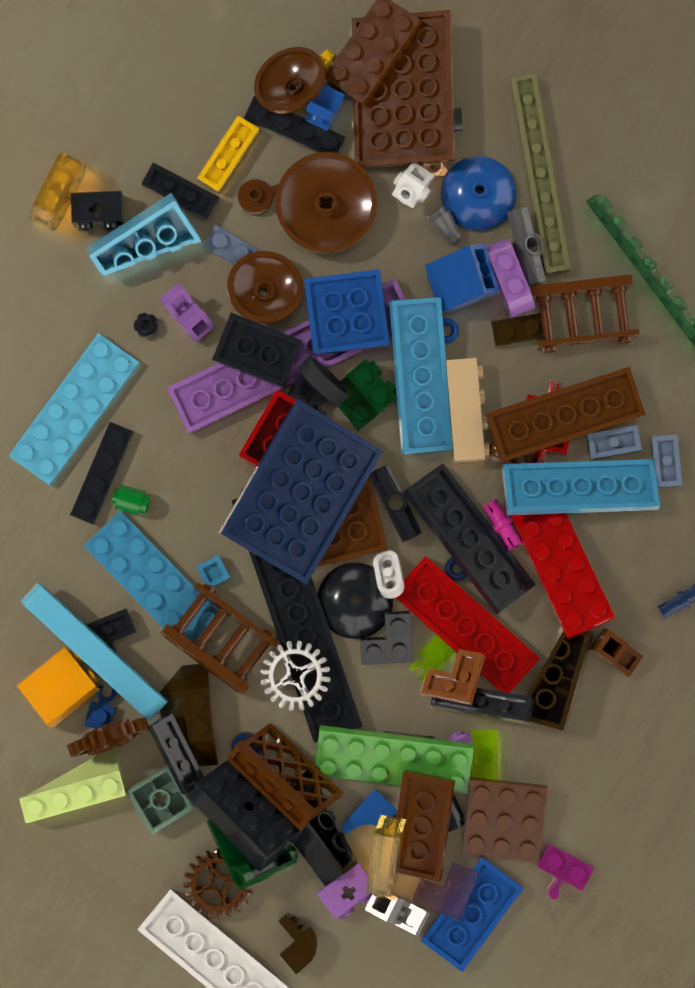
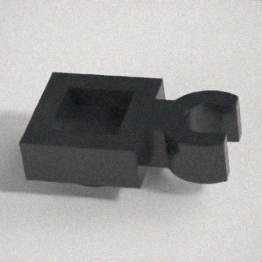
[287,373,334,416]

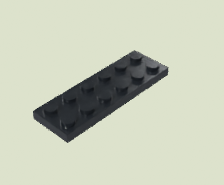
[403,463,536,615]

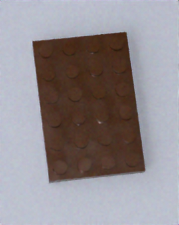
[352,10,455,168]

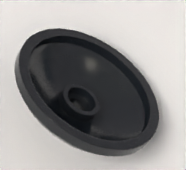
[318,563,393,639]

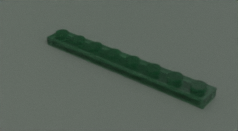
[586,194,695,347]

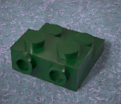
[337,359,397,432]

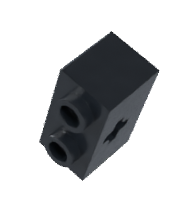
[71,191,124,231]

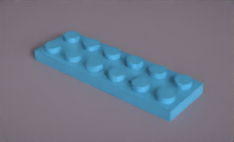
[389,297,453,454]
[502,459,660,515]
[84,511,227,642]

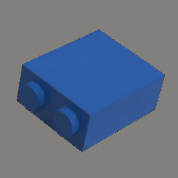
[425,244,500,313]

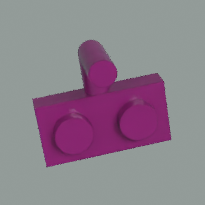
[536,844,594,899]

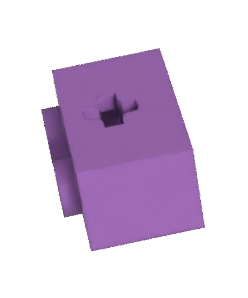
[317,862,376,919]

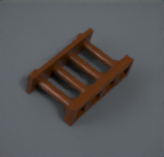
[530,274,640,353]
[159,583,281,695]

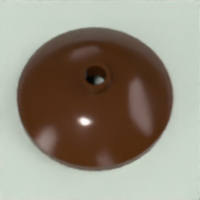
[254,47,326,114]
[227,251,303,323]

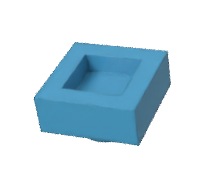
[196,555,231,587]

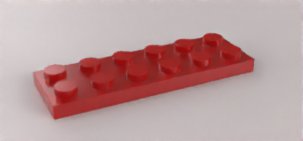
[505,502,615,639]
[395,556,540,693]

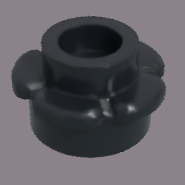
[133,313,158,338]

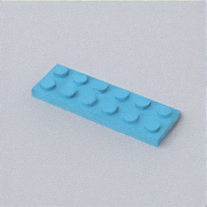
[8,333,140,486]

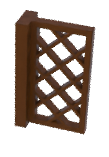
[227,723,344,831]

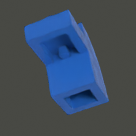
[305,84,347,131]

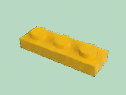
[197,116,259,193]

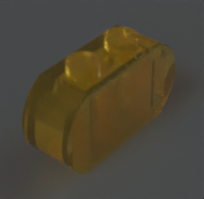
[29,152,86,231]

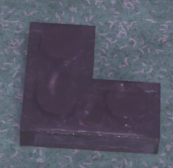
[411,863,478,921]

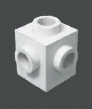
[392,163,435,208]

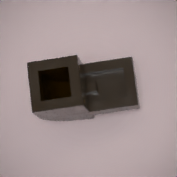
[278,913,317,974]

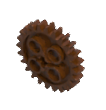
[67,717,149,758]

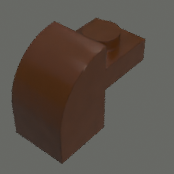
[589,628,643,677]

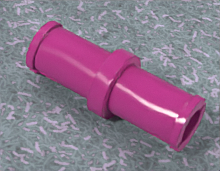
[483,499,523,551]

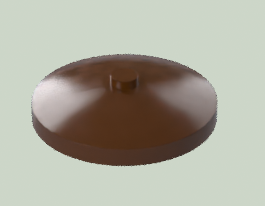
[275,152,377,254]

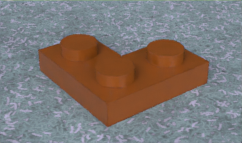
[421,649,485,705]

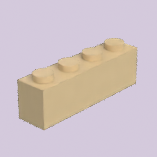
[446,358,489,464]

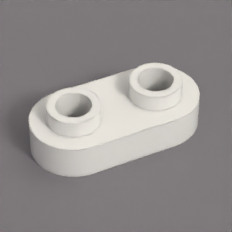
[373,550,404,598]

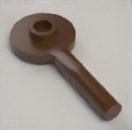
[238,179,279,214]

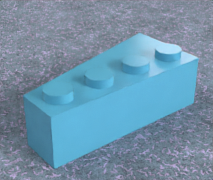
[87,193,202,276]

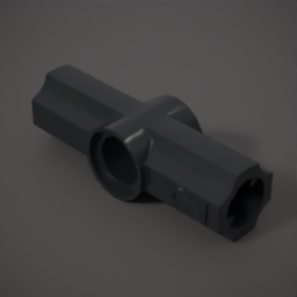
[370,464,422,543]

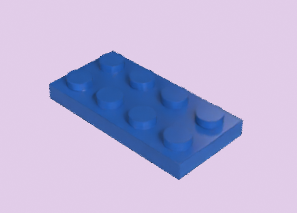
[420,857,524,972]

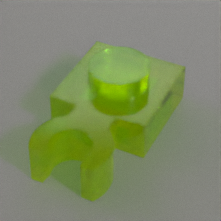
[410,635,454,681]

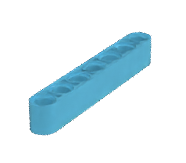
[21,582,168,721]

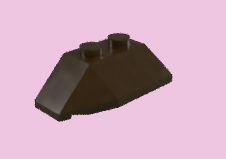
[159,664,218,767]

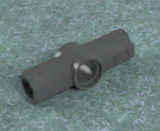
[507,207,547,286]

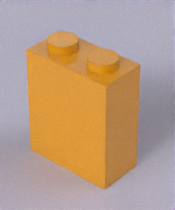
[17,647,100,728]

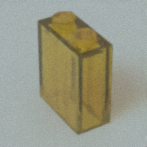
[366,815,406,898]

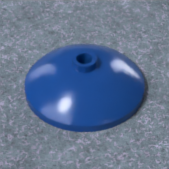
[441,156,517,231]

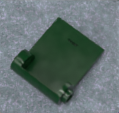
[206,820,298,890]

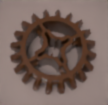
[183,848,252,919]

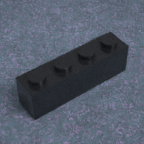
[289,771,357,886]

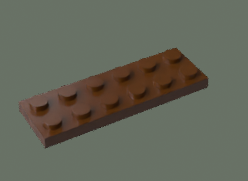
[485,367,646,463]

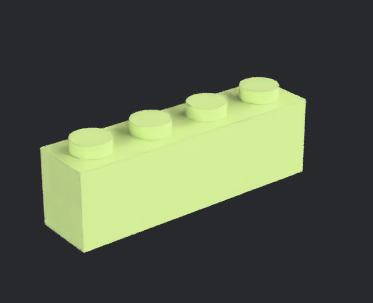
[19,749,127,823]

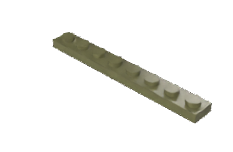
[510,73,571,275]

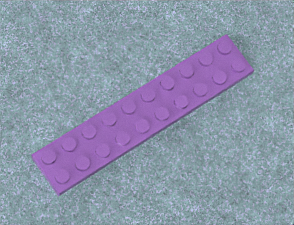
[167,279,406,434]

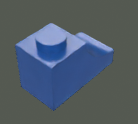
[340,789,398,834]

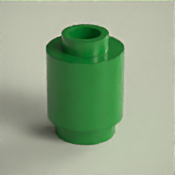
[111,485,151,515]

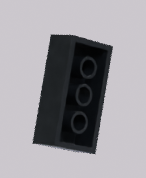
[189,760,302,872]

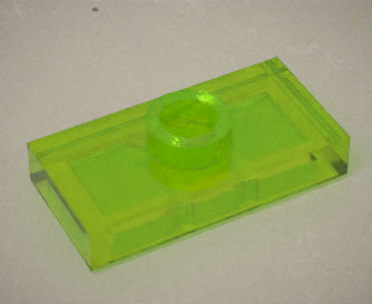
[472,730,498,780]

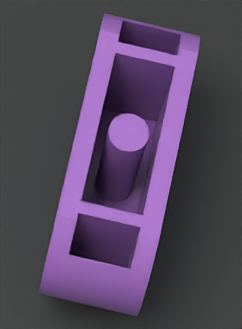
[486,238,535,318]

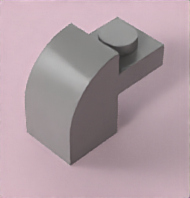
[365,886,430,936]

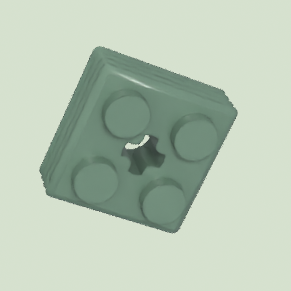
[126,765,196,834]

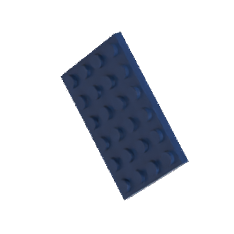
[218,399,383,584]

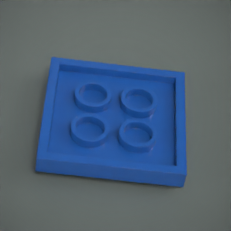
[304,269,390,355]

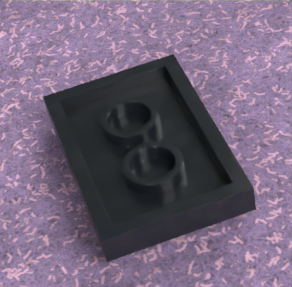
[212,313,302,389]

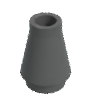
[427,206,462,244]

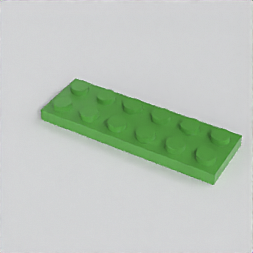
[315,725,474,794]

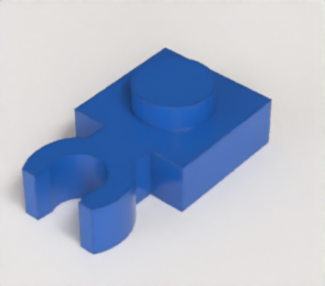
[84,685,117,729]

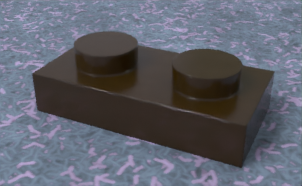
[491,313,544,348]

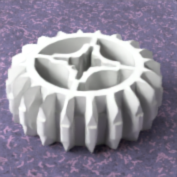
[261,641,330,711]

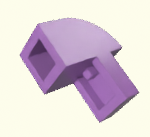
[159,283,215,343]

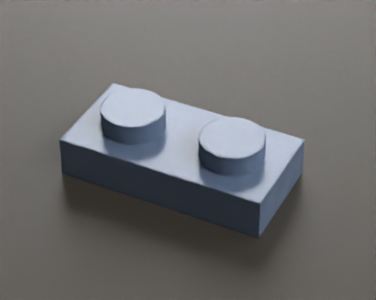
[203,225,259,265]
[586,425,642,460]
[651,434,682,488]

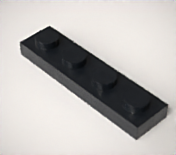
[244,95,346,154]
[70,422,134,525]
[430,688,535,725]

